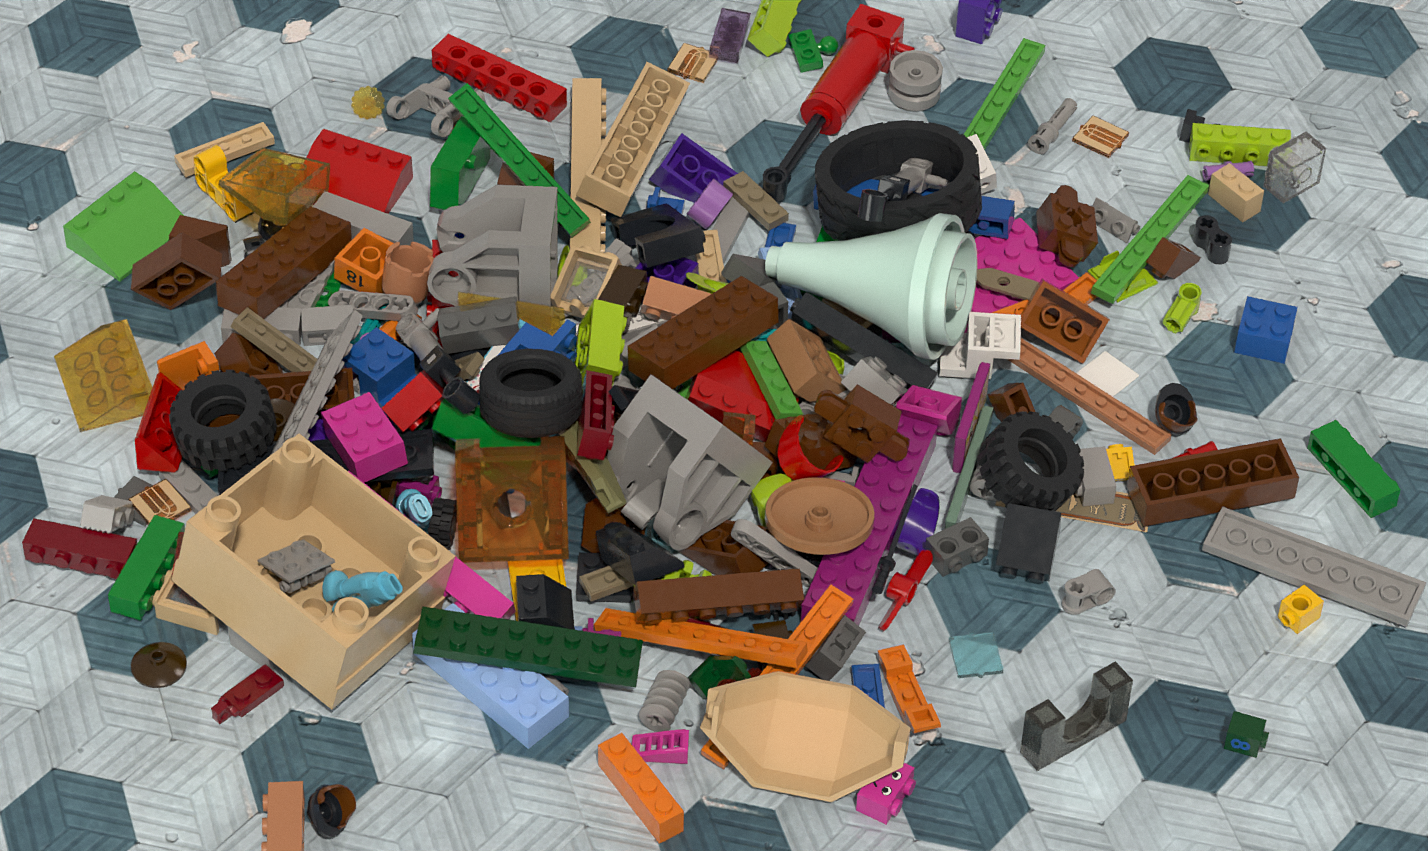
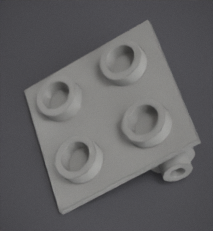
[257,539,335,593]

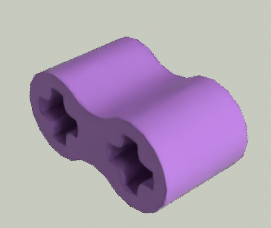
[686,178,733,229]

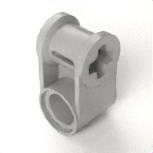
[1062,569,1116,615]

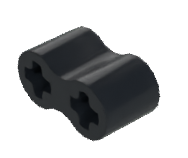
[1193,215,1232,264]

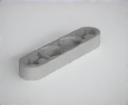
[328,290,418,321]
[731,519,818,587]

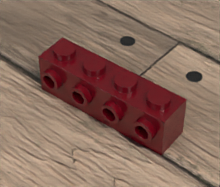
[577,370,615,460]
[22,518,138,579]

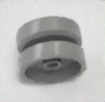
[888,50,943,111]

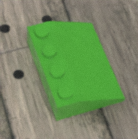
[63,171,184,282]

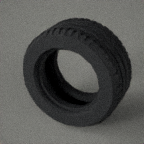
[479,349,582,438]

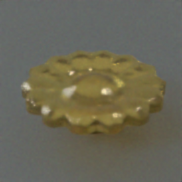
[351,86,385,120]

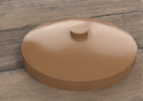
[765,478,874,555]

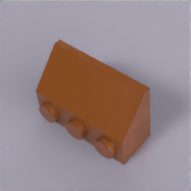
[1021,278,1110,363]

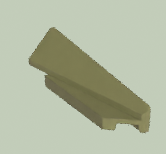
[558,417,627,513]

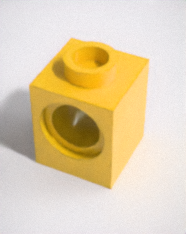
[1278,585,1324,634]

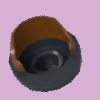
[1155,383,1198,435]
[307,784,356,838]

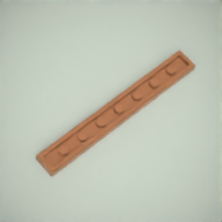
[1007,338,1171,455]

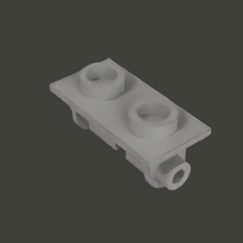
[1092,197,1140,243]

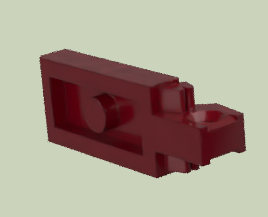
[211,664,284,725]

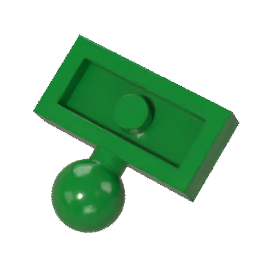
[788,29,838,73]

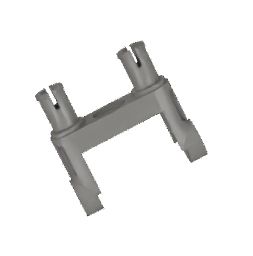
[387,75,485,137]

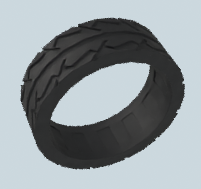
[815,120,982,241]

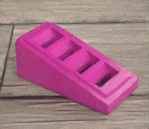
[632,729,689,764]

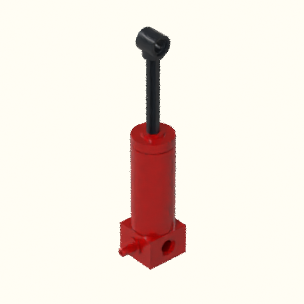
[762,4,915,202]

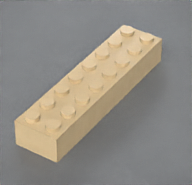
[576,62,690,217]

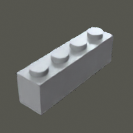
[313,191,414,246]

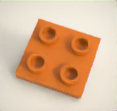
[157,341,219,390]

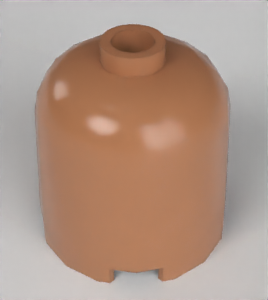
[382,242,434,305]

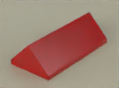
[135,372,183,472]

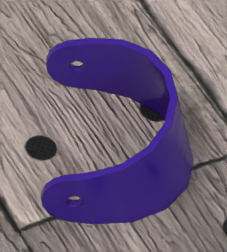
[896,488,940,556]

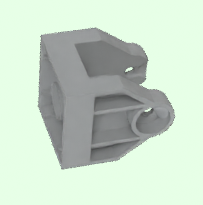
[427,185,558,330]
[607,375,773,550]

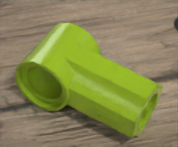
[1163,283,1202,334]

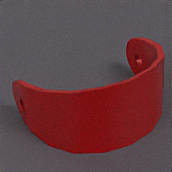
[778,415,844,481]

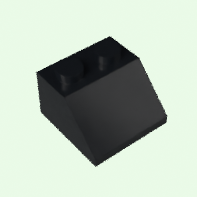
[516,574,575,630]

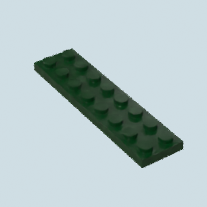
[413,606,643,688]

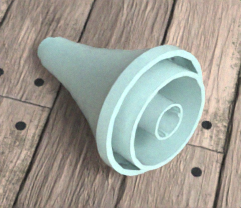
[765,213,977,360]

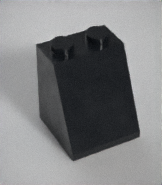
[996,503,1061,583]

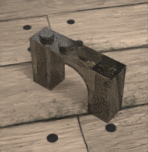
[1020,661,1133,771]

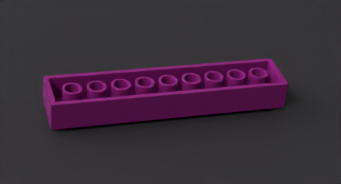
[801,415,938,626]

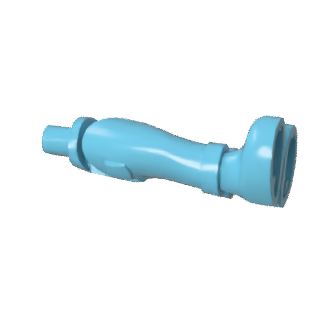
[395,489,432,534]
[322,570,403,612]

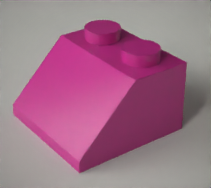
[896,385,962,435]

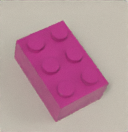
[321,392,408,483]

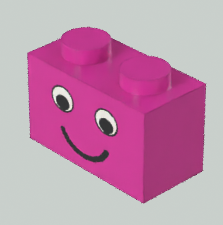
[856,763,916,825]

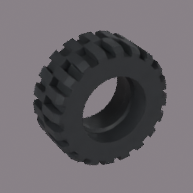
[169,370,277,472]
[978,411,1084,511]

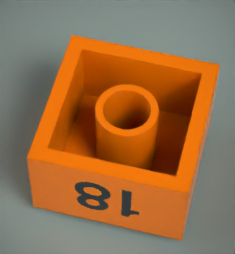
[334,228,394,293]

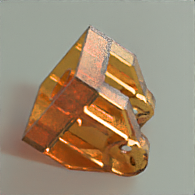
[455,436,569,563]

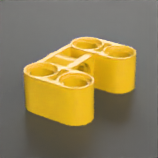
[193,145,257,222]

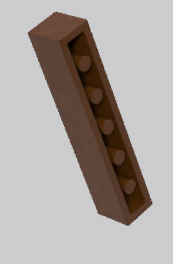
[633,568,804,624]

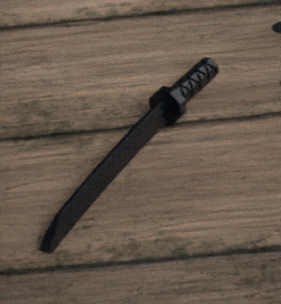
[872,484,918,594]

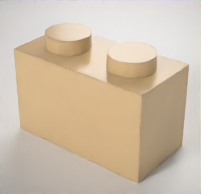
[1208,163,1264,222]

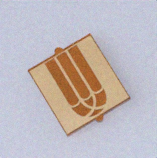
[667,43,720,83]
[1072,115,1129,158]
[128,479,192,525]

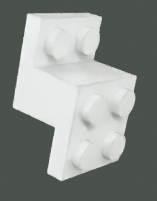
[939,312,1021,379]

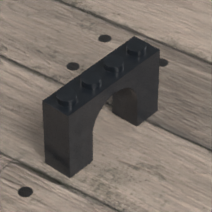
[611,203,706,268]

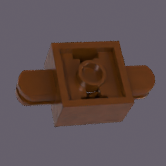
[1036,185,1098,267]
[814,384,910,463]

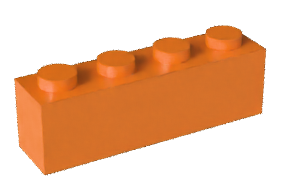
[598,733,684,844]

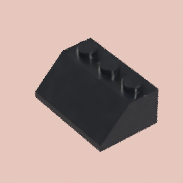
[595,522,685,585]

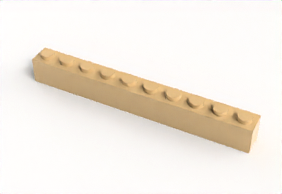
[570,78,606,270]

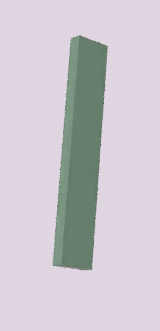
[945,405,993,529]

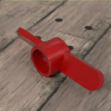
[878,550,933,631]

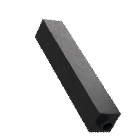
[790,292,938,390]

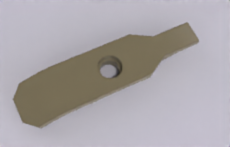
[976,268,1039,300]

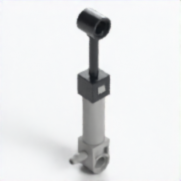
[857,158,947,222]
[396,308,480,415]

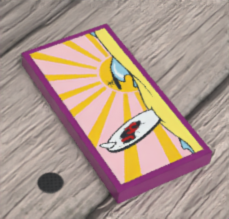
[952,362,990,474]

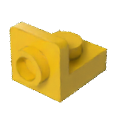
[1106,444,1135,481]

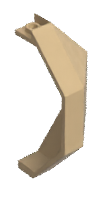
[700,671,911,802]

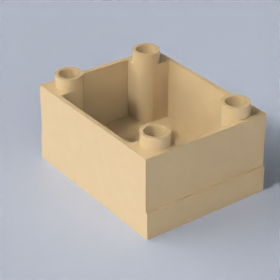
[172,433,455,709]

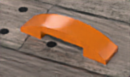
[878,644,941,733]

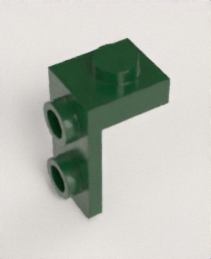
[687,656,751,699]

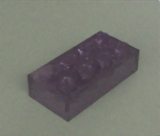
[709,8,751,63]

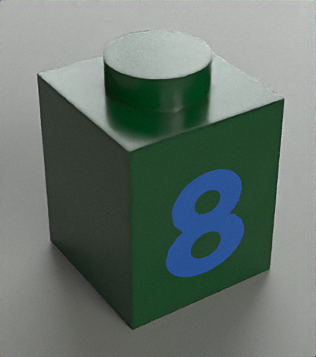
[1224,711,1269,758]

